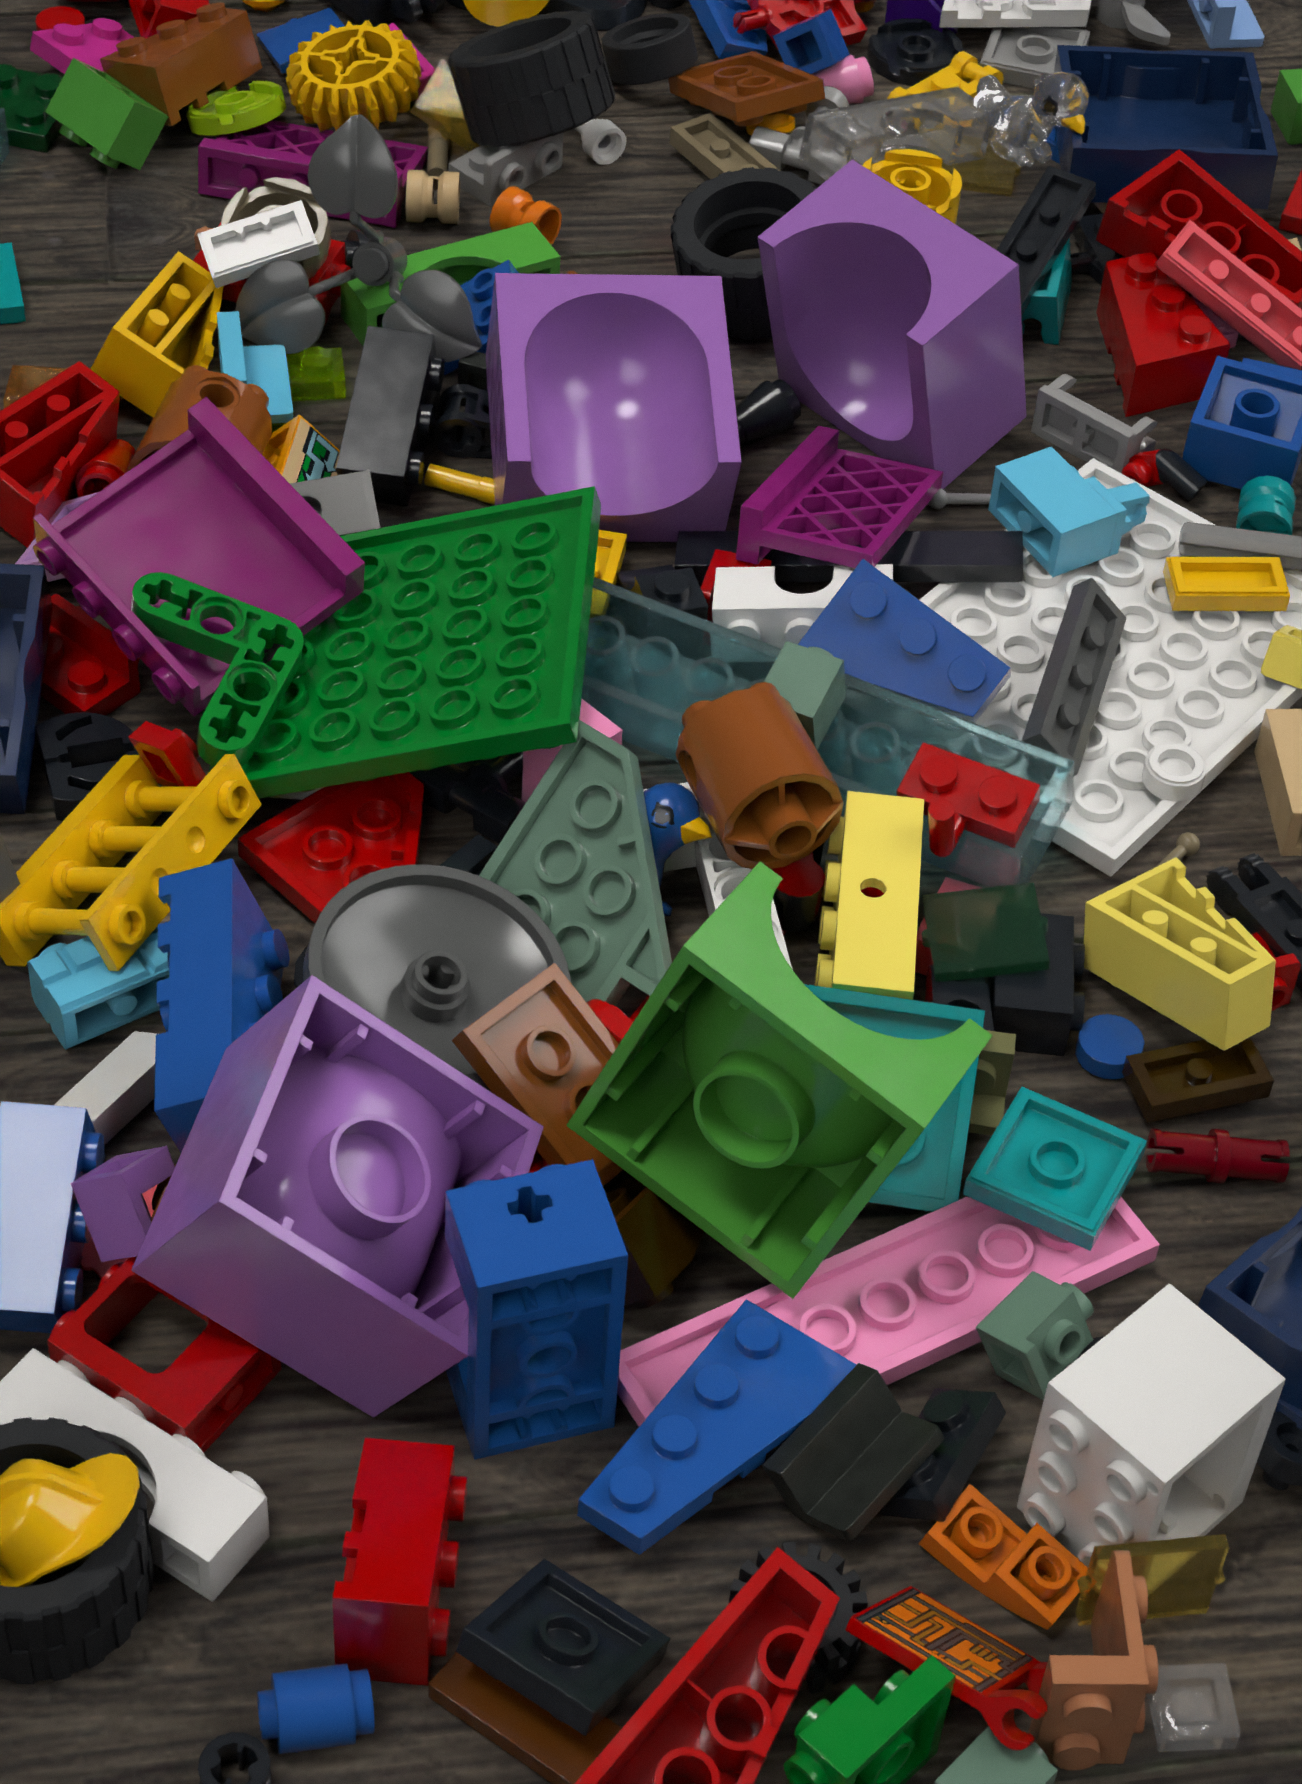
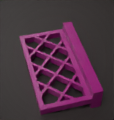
[198,120,428,228]
[736,426,943,568]

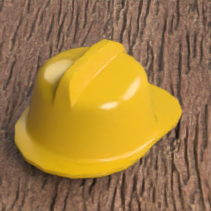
[0,1453,140,1587]

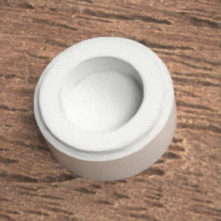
[1142,743,1207,801]

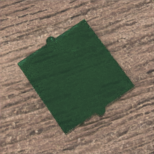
[922,882,1050,982]

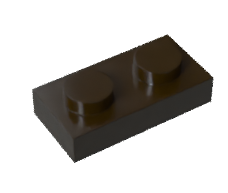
[1122,1037,1274,1123]

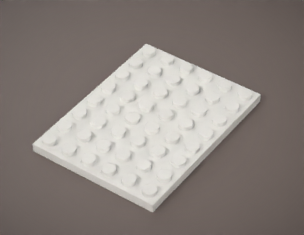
[838,458,1302,877]

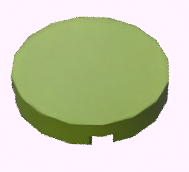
[186,81,287,136]

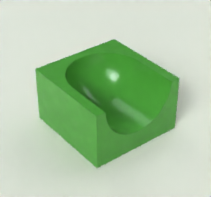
[566,861,993,1299]

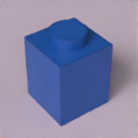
[773,9,850,74]

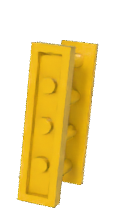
[0,754,262,971]

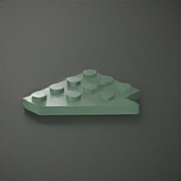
[479,720,672,1006]

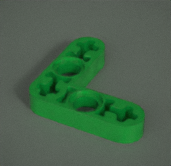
[131,572,304,767]

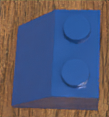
[1182,356,1302,489]

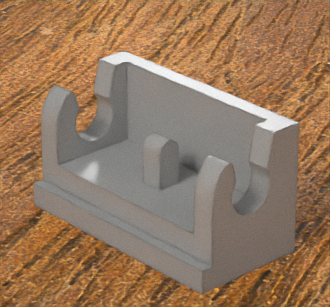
[1031,374,1157,473]

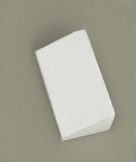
[54,1031,157,1145]

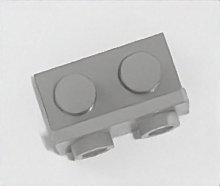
[448,133,563,207]

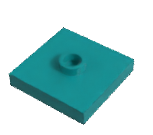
[963,1086,1147,1251]

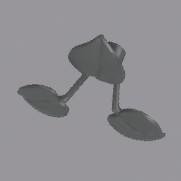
[236,114,482,362]

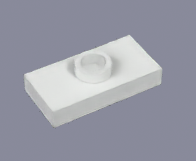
[197,200,320,288]

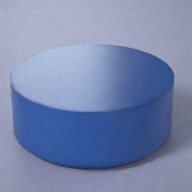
[1075,1014,1144,1079]

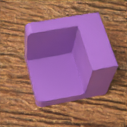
[70,1146,175,1262]

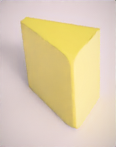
[1261,625,1302,689]

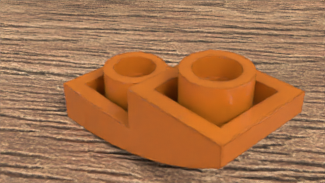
[918,1484,1095,1630]

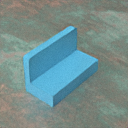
[217,311,294,424]

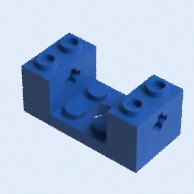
[445,1159,628,1460]

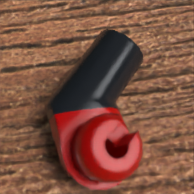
[1121,449,1208,502]

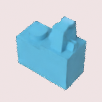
[988,446,1150,577]

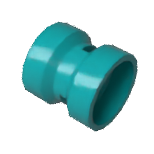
[1236,475,1296,535]

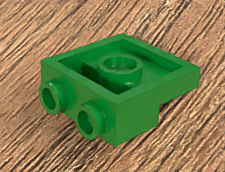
[783,1655,956,1784]

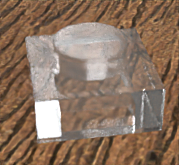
[1147,1663,1241,1752]

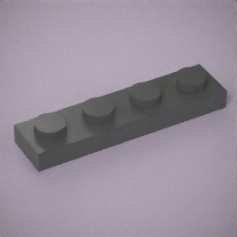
[1021,578,1127,783]

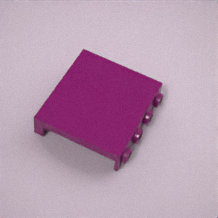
[33,397,365,716]

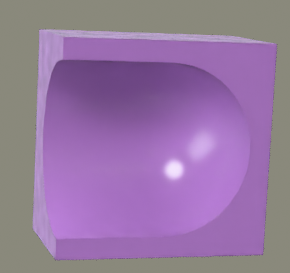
[758,159,1027,489]
[486,273,742,542]
[131,975,544,1418]

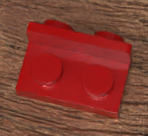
[41,593,140,715]

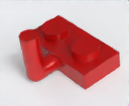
[896,742,1040,857]

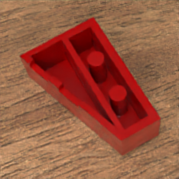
[1096,252,1230,417]
[0,361,120,548]
[332,1437,468,1686]

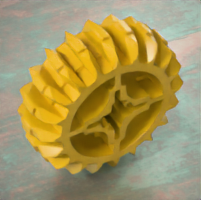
[286,20,422,131]

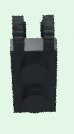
[1206,853,1302,992]

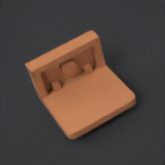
[1028,1550,1158,1770]

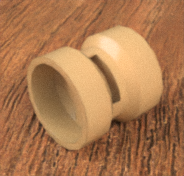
[406,170,460,225]

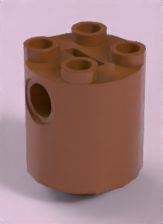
[128,365,272,471]
[676,682,844,869]

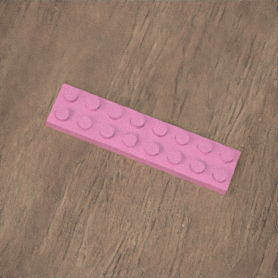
[617,1197,1160,1427]

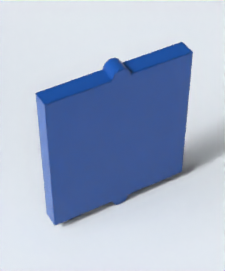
[256,7,345,74]

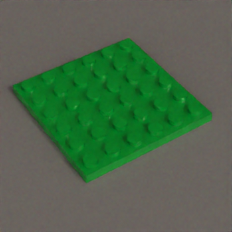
[208,486,601,799]

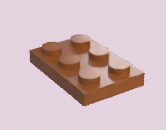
[668,51,825,126]
[451,963,624,1186]

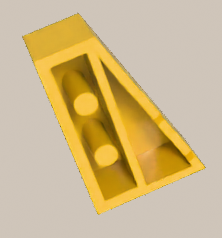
[90,251,224,418]

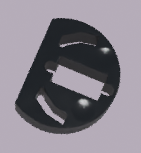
[36,712,139,821]

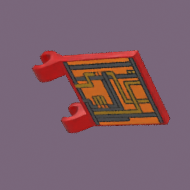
[845,1586,1048,1750]

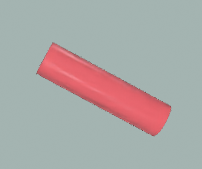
[1154,220,1302,370]

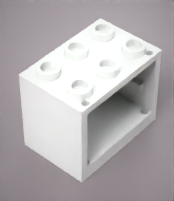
[1017,1283,1286,1587]

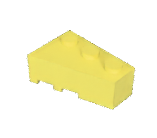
[1083,857,1276,1051]

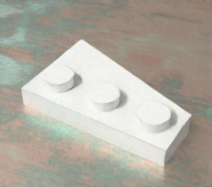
[939,0,1092,28]

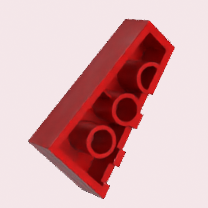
[1096,149,1302,309]
[574,1547,840,1784]

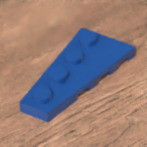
[577,1299,856,1555]

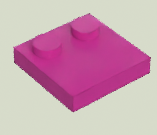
[30,18,134,74]

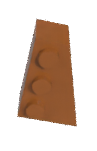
[100,2,262,126]

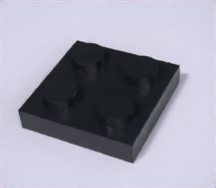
[456,1558,671,1736]

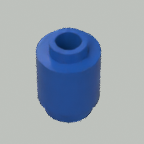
[257,1663,375,1754]

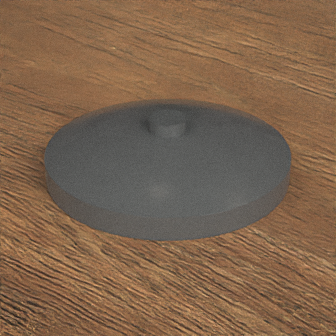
[303,865,571,1092]

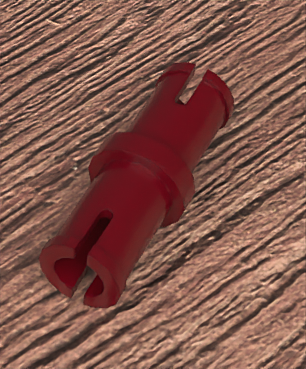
[1146,1128,1290,1183]

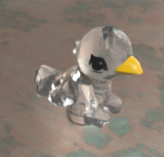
[973,72,1089,167]

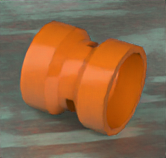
[490,186,562,245]

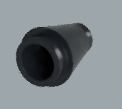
[736,379,801,446]

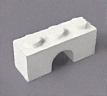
[712,564,893,657]

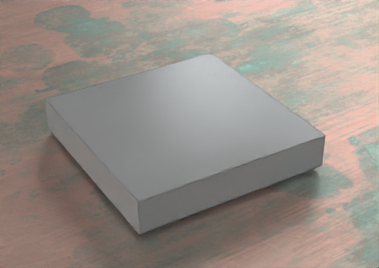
[980,27,1090,92]

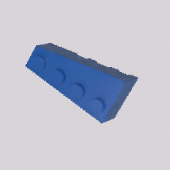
[154,858,290,1153]

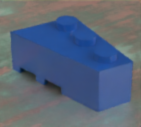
[798,559,1011,724]

